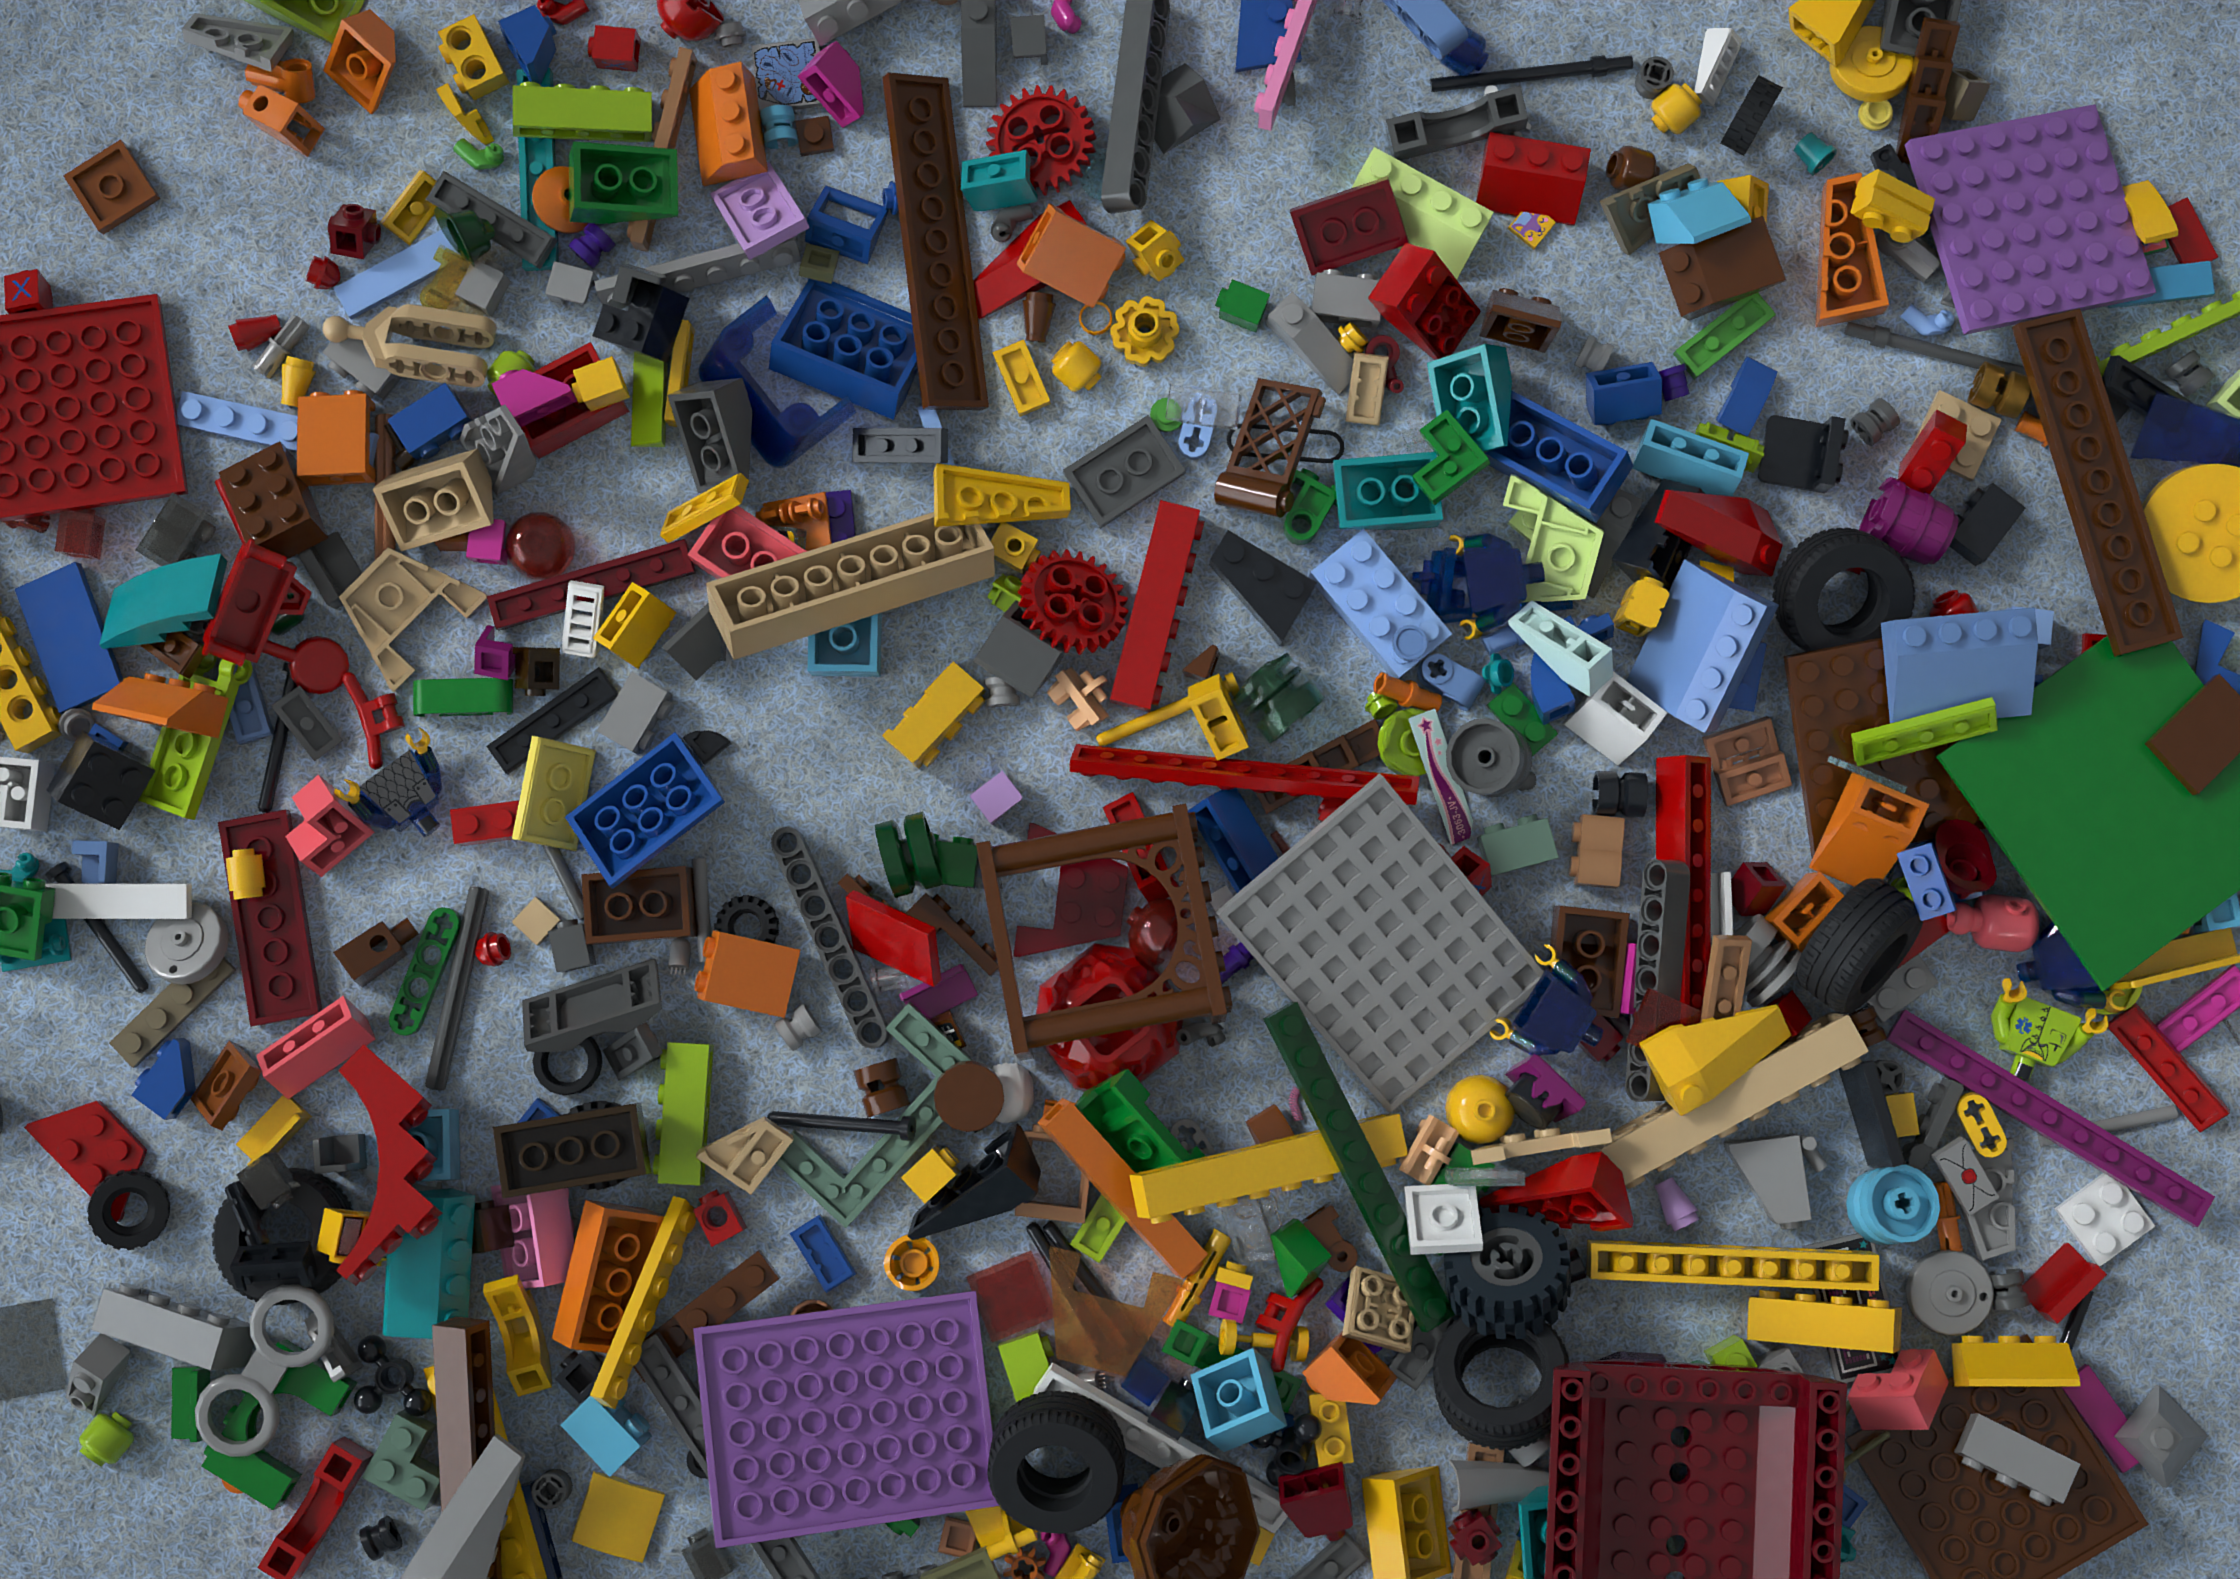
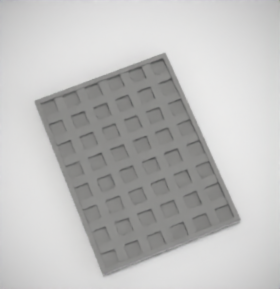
[1215,773,1544,1114]

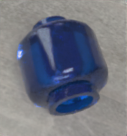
[1439,25,1489,76]

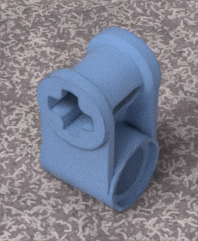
[1417,654,1486,711]

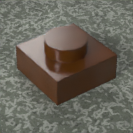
[795,116,835,157]

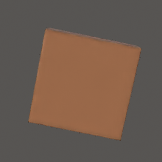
[938,1516,977,1557]

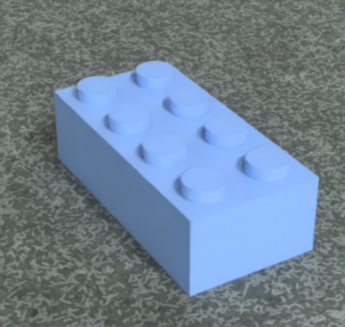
[1309,528,1452,679]

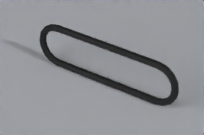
[1227,424,1345,463]

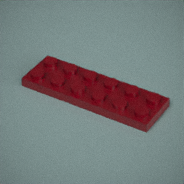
[218,809,322,1027]

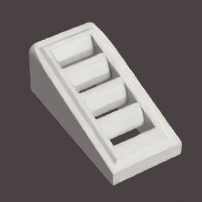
[1694,28,1742,106]
[562,580,604,658]

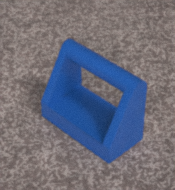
[805,185,889,265]

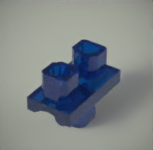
[1411,547,1466,613]

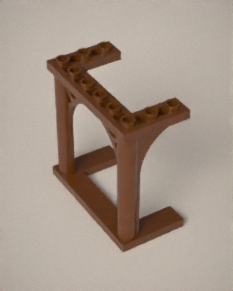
[976,803,1233,1061]

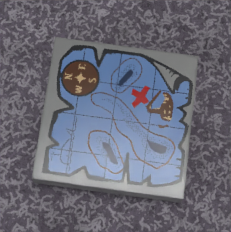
[751,38,823,111]

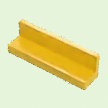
[2109,928,2240,991]

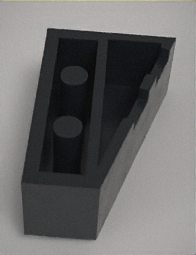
[1611,479,1705,592]

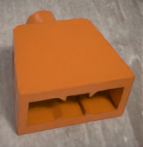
[238,85,325,157]

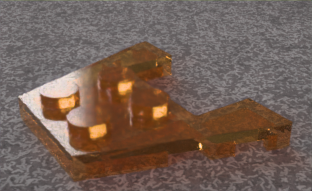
[1049,1246,1183,1376]

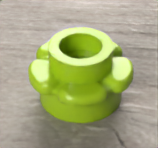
[1365,692,1398,720]

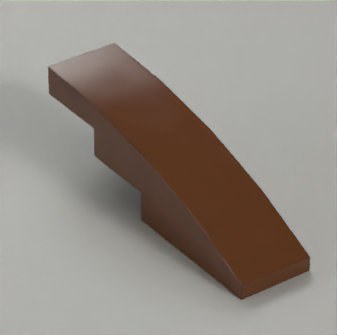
[1896,17,1960,165]
[1255,719,1381,814]

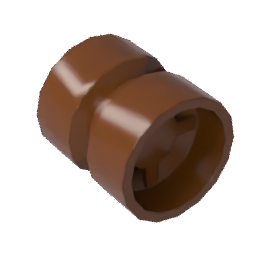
[853,1058,910,1118]

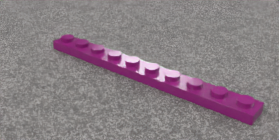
[1885,1010,2215,1227]

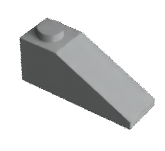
[1266,292,1353,395]

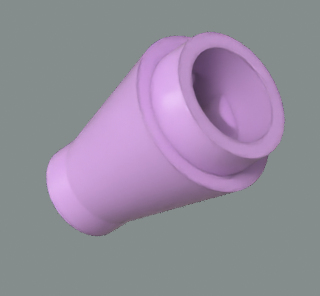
[1654,1177,1700,1232]

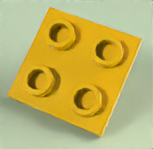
[965,1506,1039,1561]

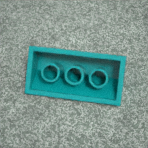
[383,1188,475,1339]

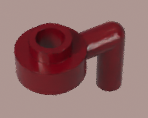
[1365,335,1404,393]

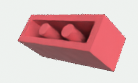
[256,995,376,1099]

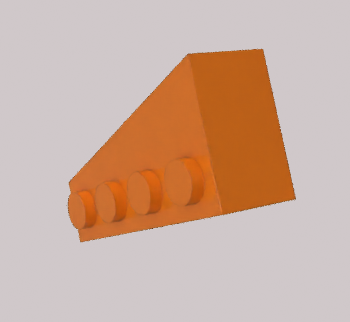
[1815,172,1889,328]

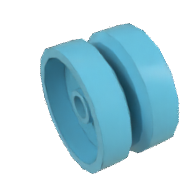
[1846,1164,1940,1245]

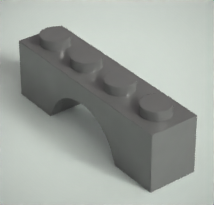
[1386,86,1528,161]

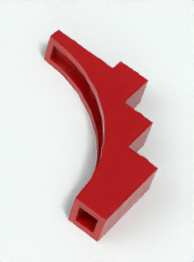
[336,1044,442,1286]

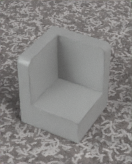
[545,261,599,305]

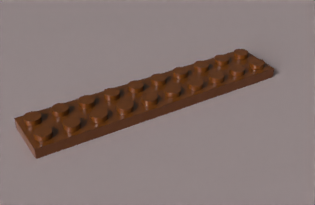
[882,72,989,410]
[2012,308,2184,657]

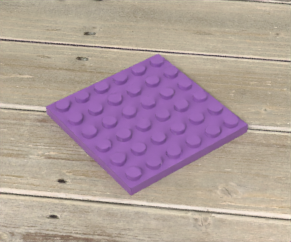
[1905,104,2156,335]

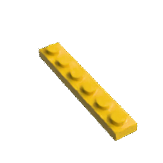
[590,1196,696,1409]

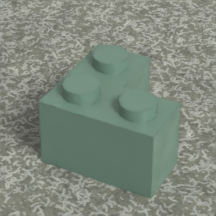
[362,1409,440,1511]

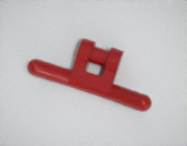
[342,672,405,770]
[1255,1277,1324,1372]

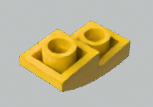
[2122,180,2178,244]

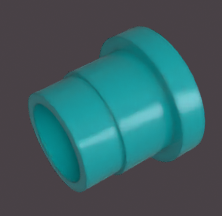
[1793,132,1837,176]

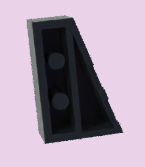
[1209,530,1317,646]

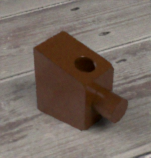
[333,918,419,988]

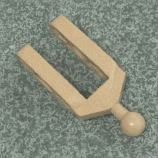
[322,304,497,388]

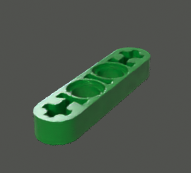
[389,907,462,1036]

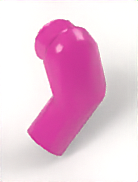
[1051,0,1082,34]

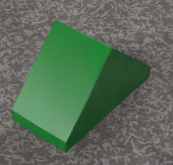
[1270,1218,1332,1298]

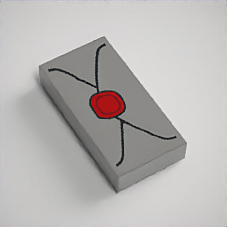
[1931,1136,1999,1216]

